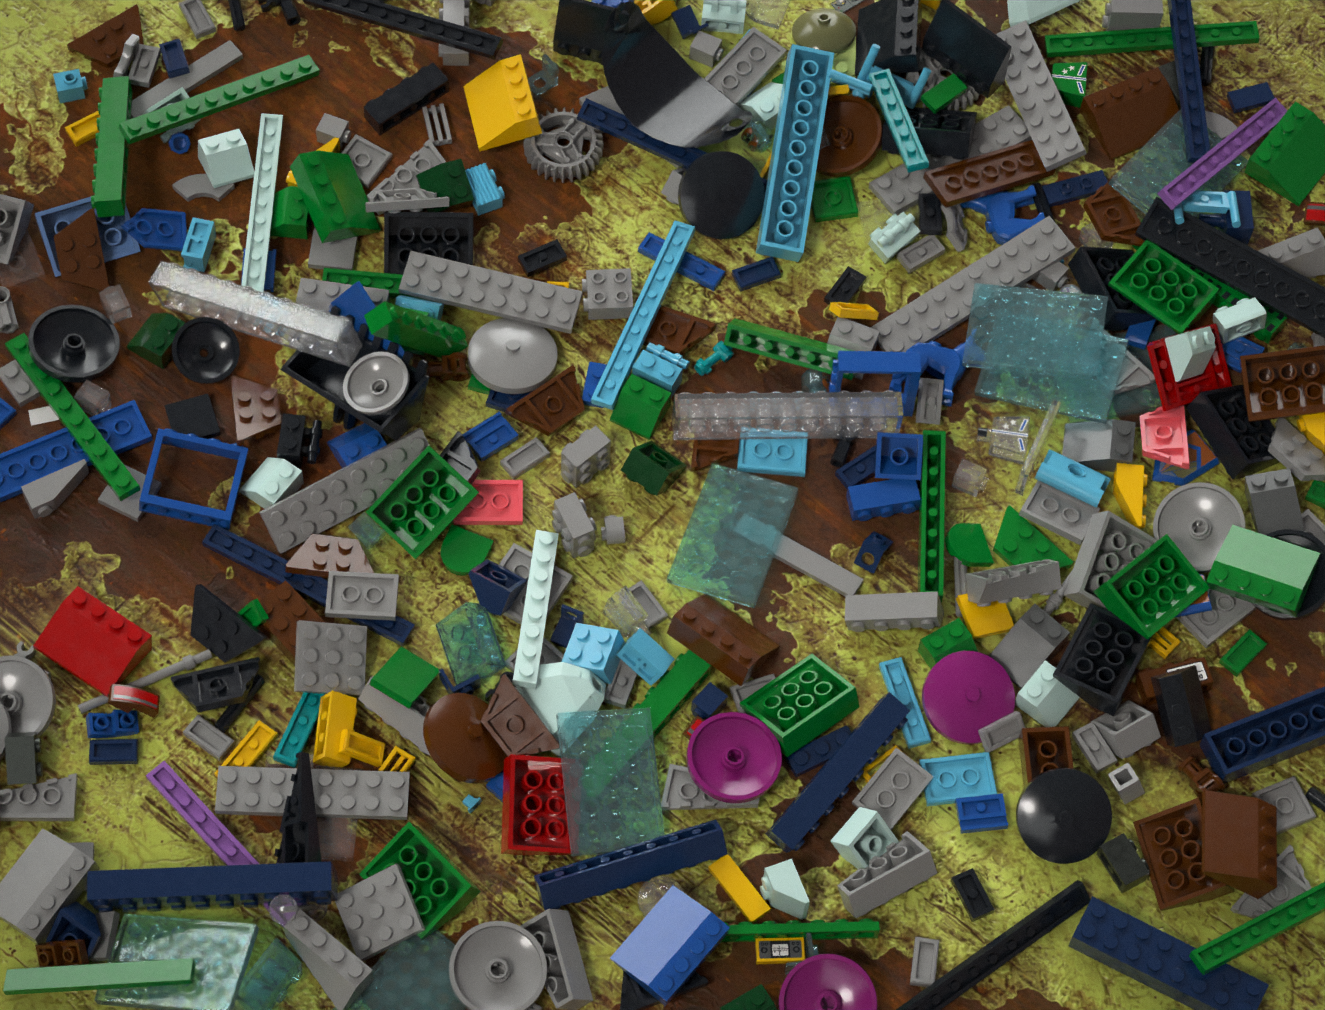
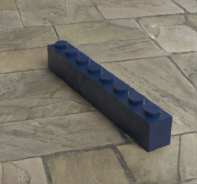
[765,692,910,853]
[534,819,728,910]

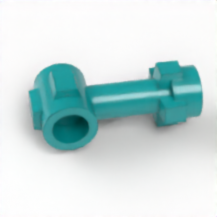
[694,340,734,376]

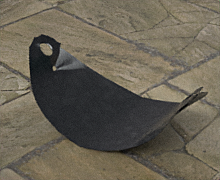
[602,1,753,147]

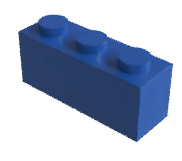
[846,479,921,521]

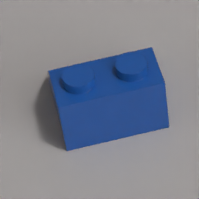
[327,423,387,468]
[875,432,923,480]

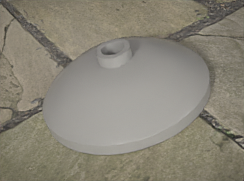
[343,352,409,415]

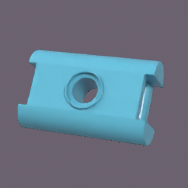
[1034,449,1111,508]

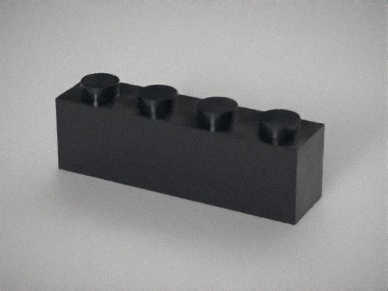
[363,63,449,135]

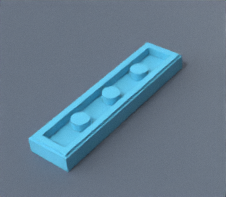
[879,657,931,749]

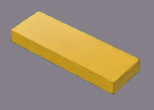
[215,720,278,778]
[708,854,771,924]

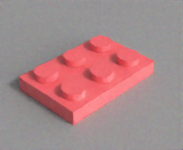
[454,480,523,525]

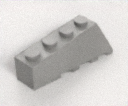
[439,0,470,66]
[1258,227,1325,279]
[966,559,1061,607]
[845,592,944,632]
[358,676,430,756]
[837,831,937,918]
[284,909,374,1010]
[520,909,593,1010]

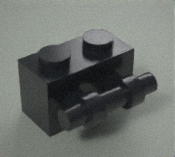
[277,413,323,468]

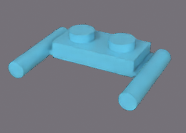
[857,44,931,109]
[829,69,874,99]
[1173,190,1241,228]

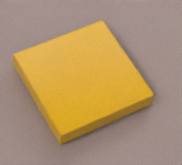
[956,594,1014,639]

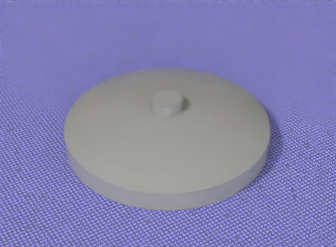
[468,318,558,394]
[1153,482,1246,573]
[0,656,56,738]
[449,921,547,1010]

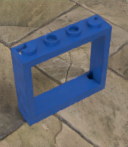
[827,351,921,416]
[139,428,248,530]

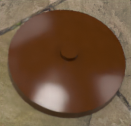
[816,95,883,177]
[423,693,508,784]

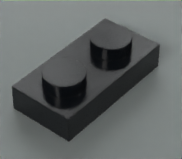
[918,193,942,235]
[518,239,567,277]
[824,266,867,305]
[950,868,995,922]

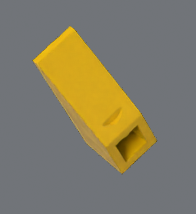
[1113,463,1148,530]

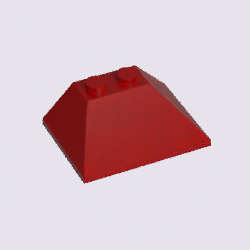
[1147,323,1232,411]

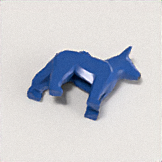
[960,185,1045,245]
[889,332,987,407]

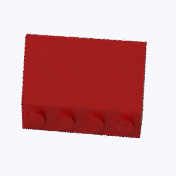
[33,586,152,698]
[501,754,580,855]

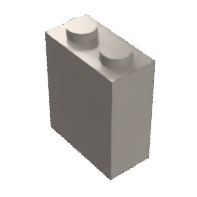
[1102,0,1163,31]

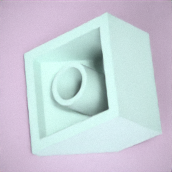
[738,82,783,135]
[198,129,254,188]
[1213,298,1267,344]
[1165,326,1216,382]
[239,457,304,509]
[1015,660,1080,727]
[831,807,899,869]
[760,859,810,920]

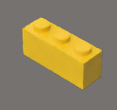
[313,690,357,770]

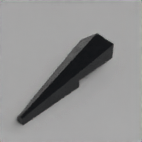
[274,752,322,864]

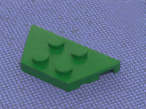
[993,505,1074,569]

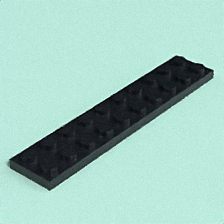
[1135,196,1325,338]

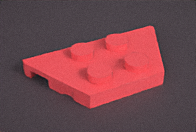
[1140,405,1189,469]

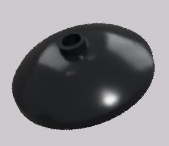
[172,317,240,384]

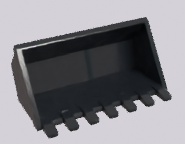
[280,306,429,440]

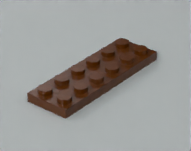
[923,140,1056,208]

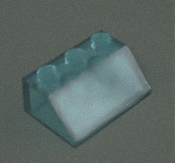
[436,602,506,685]
[230,938,303,1010]

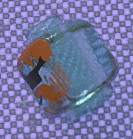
[741,120,773,153]
[801,368,830,401]

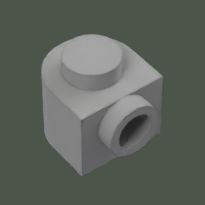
[601,515,625,545]

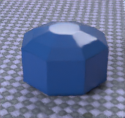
[168,132,191,154]

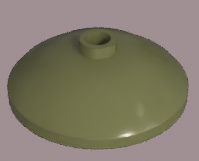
[792,8,856,53]

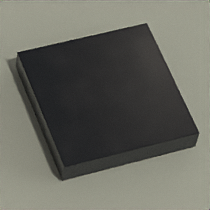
[164,394,221,439]

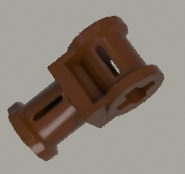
[425,352,469,382]
[1177,755,1225,800]

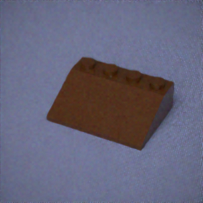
[1080,67,1184,161]
[1239,345,1325,422]
[667,594,780,686]
[1202,790,1277,899]
[1133,797,1235,911]

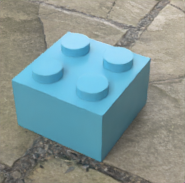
[561,623,626,684]

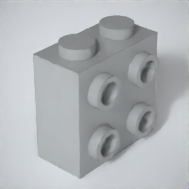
[582,268,633,320]
[561,426,611,488]
[552,492,597,558]

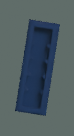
[1042,170,1108,207]

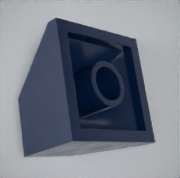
[469,559,527,616]
[45,901,101,960]

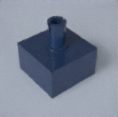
[1199,190,1254,246]

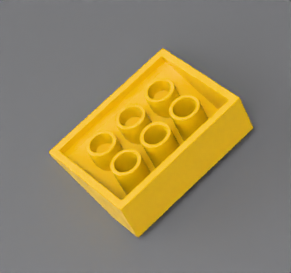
[463,54,542,151]

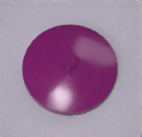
[922,651,1015,745]
[686,712,782,803]
[779,954,877,1010]

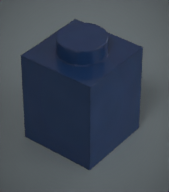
[691,682,728,720]

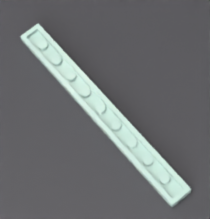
[241,113,283,298]

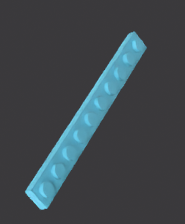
[591,220,695,410]

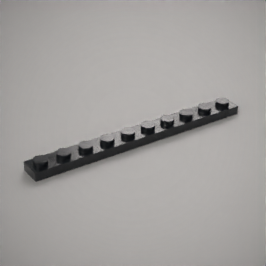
[303,0,503,60]
[896,880,1090,1010]

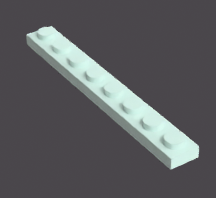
[512,530,559,689]

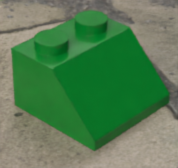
[270,186,311,239]
[610,374,671,440]
[918,618,978,669]

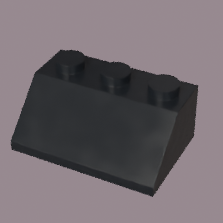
[1151,665,1212,747]

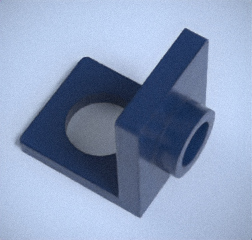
[671,5,709,39]
[854,531,893,573]
[550,604,584,648]
[439,669,481,695]

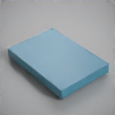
[737,428,808,477]
[919,752,997,806]

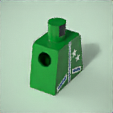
[1051,62,1087,108]

